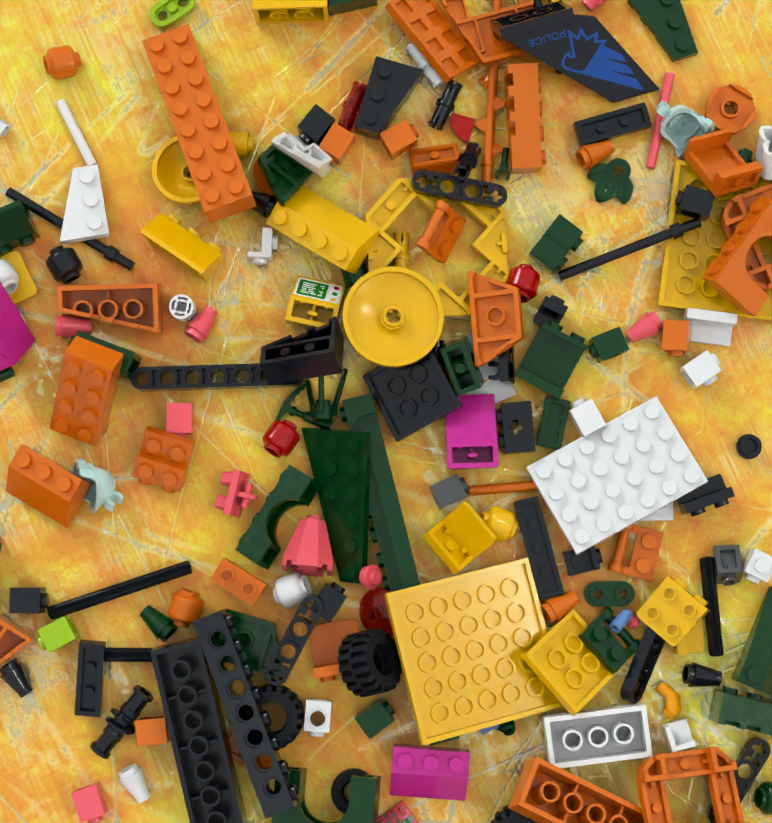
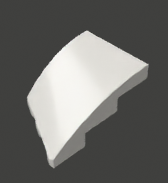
[271,132,333,177]

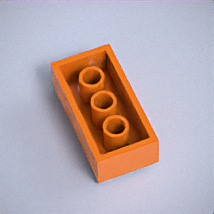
[49,336,124,447]

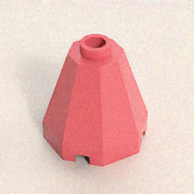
[281,515,334,577]

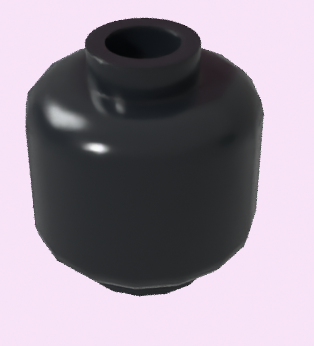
[46,245,83,284]

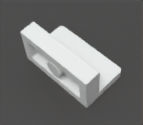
[683,308,738,346]

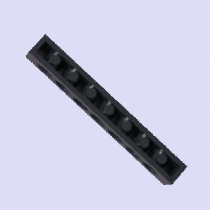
[192,609,299,819]

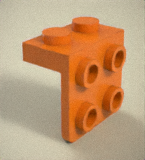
[309,619,359,682]

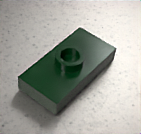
[536,396,570,450]

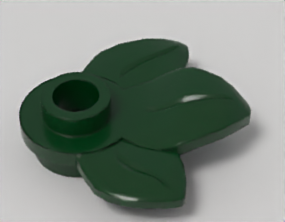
[587,158,634,204]

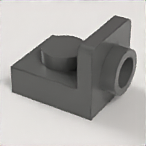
[713,545,743,586]

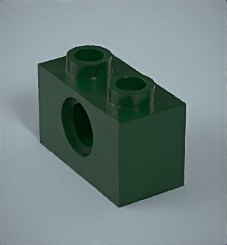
[440,336,485,396]

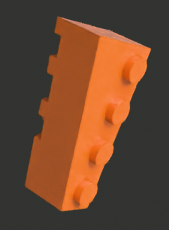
[504,63,546,174]
[56,283,163,333]

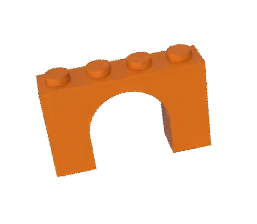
[702,197,772,316]

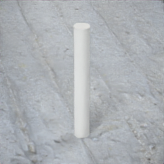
[56,99,97,166]

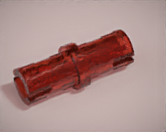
[338,81,367,132]

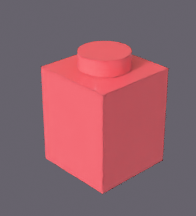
[166,403,195,438]
[71,782,109,823]

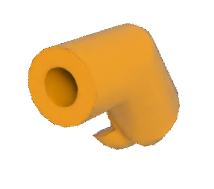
[654,680,681,719]

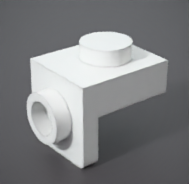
[246,227,278,265]

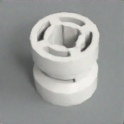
[169,294,197,322]

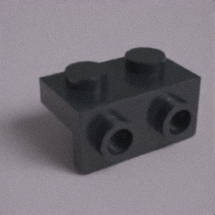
[677,474,735,517]

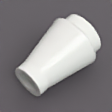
[118,763,151,803]

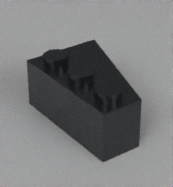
[355,56,424,140]
[260,316,344,386]

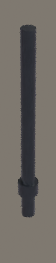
[5,187,135,271]
[558,217,702,281]

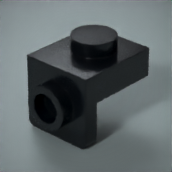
[533,295,568,326]

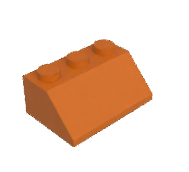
[6,444,93,528]

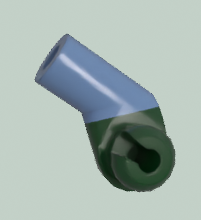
[480,720,516,736]

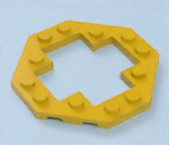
[364,177,509,317]

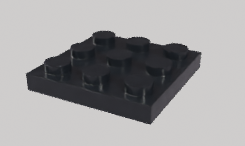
[363,349,463,442]

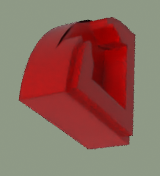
[451,113,475,144]

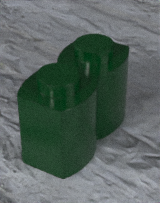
[528,214,584,273]

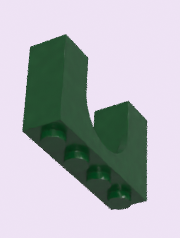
[272,767,381,823]

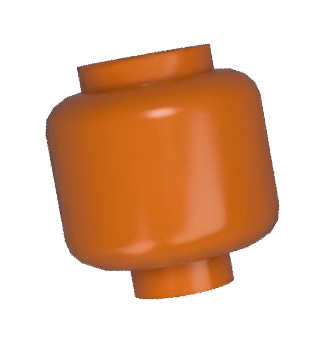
[43,45,81,80]
[168,589,204,628]

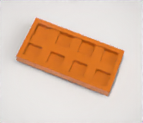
[385,0,480,83]

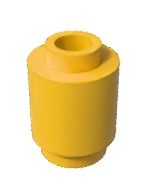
[229,131,254,157]

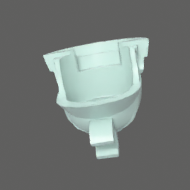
[656,100,715,158]
[72,458,124,515]

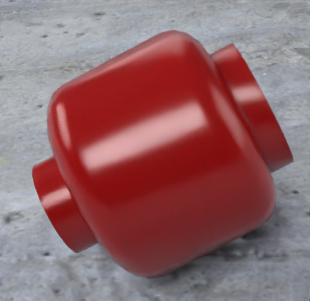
[506,264,540,303]
[262,420,300,458]

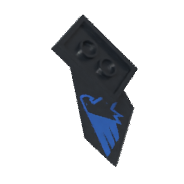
[490,0,659,103]

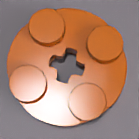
[704,84,755,135]

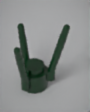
[305,368,348,423]

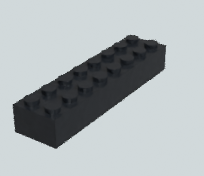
[150,637,248,823]

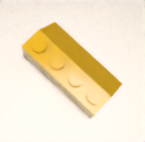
[266,186,380,275]

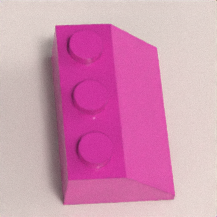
[0,281,35,371]
[390,744,470,801]

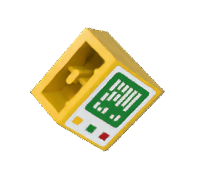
[285,275,346,329]

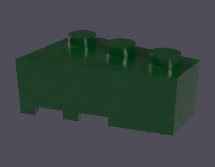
[708,686,772,736]

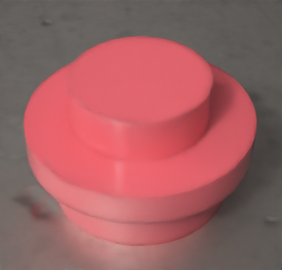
[359,564,382,590]

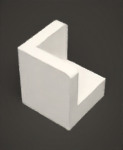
[661,718,697,752]

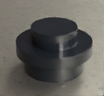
[736,434,762,459]

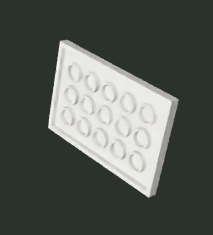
[526,396,708,556]

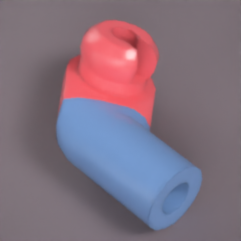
[609,609,641,633]

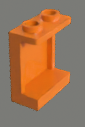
[683,128,763,196]

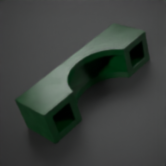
[235,464,322,570]

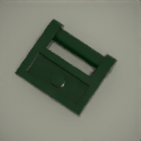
[578,607,640,674]

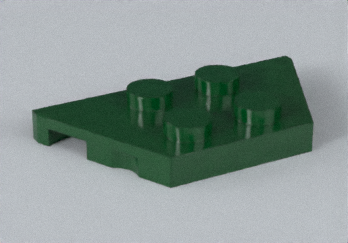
[214,608,283,678]

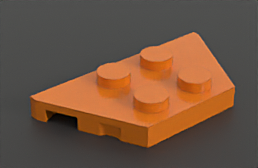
[467,271,524,368]

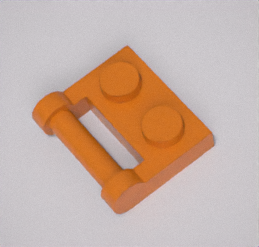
[415,200,466,264]
[608,525,664,581]

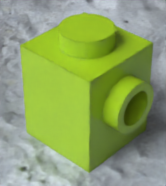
[37,615,80,653]

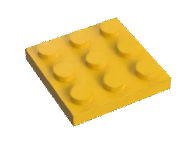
[522,609,623,716]

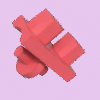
[214,469,258,517]

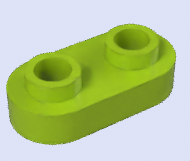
[150,0,196,29]

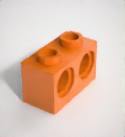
[210,558,268,607]

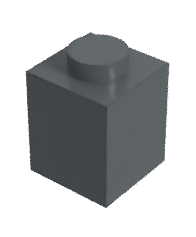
[429,474,469,510]

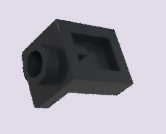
[562,546,603,576]

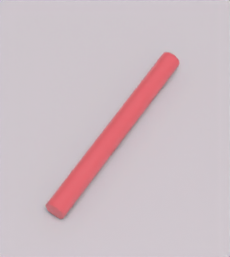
[646,72,675,170]

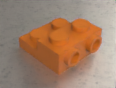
[132,426,195,493]

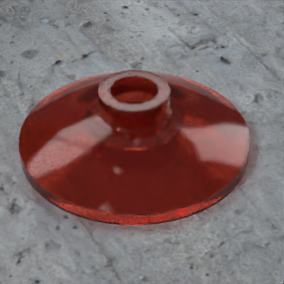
[359,588,394,636]

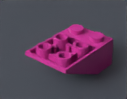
[445,394,498,470]

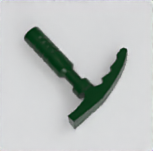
[275,384,333,429]

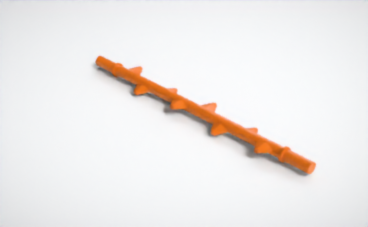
[475,0,509,191]

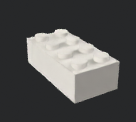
[541,702,653,768]

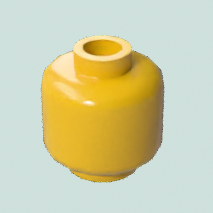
[480,506,518,542]

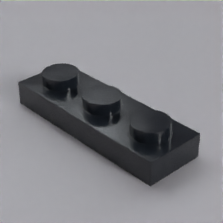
[573,102,652,146]
[75,639,106,717]

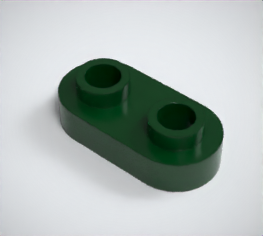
[583,581,635,607]

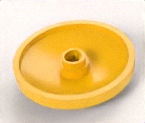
[342,266,444,368]

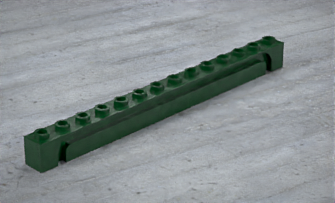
[339,393,459,746]

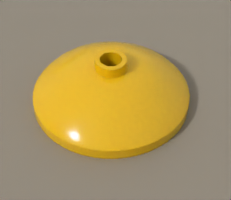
[152,136,201,204]

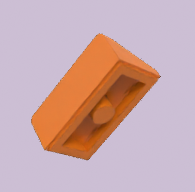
[409,143,460,179]

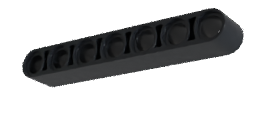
[130,363,304,392]

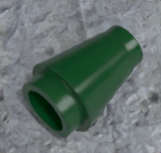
[140,605,177,642]

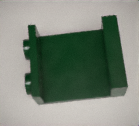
[514,320,588,399]

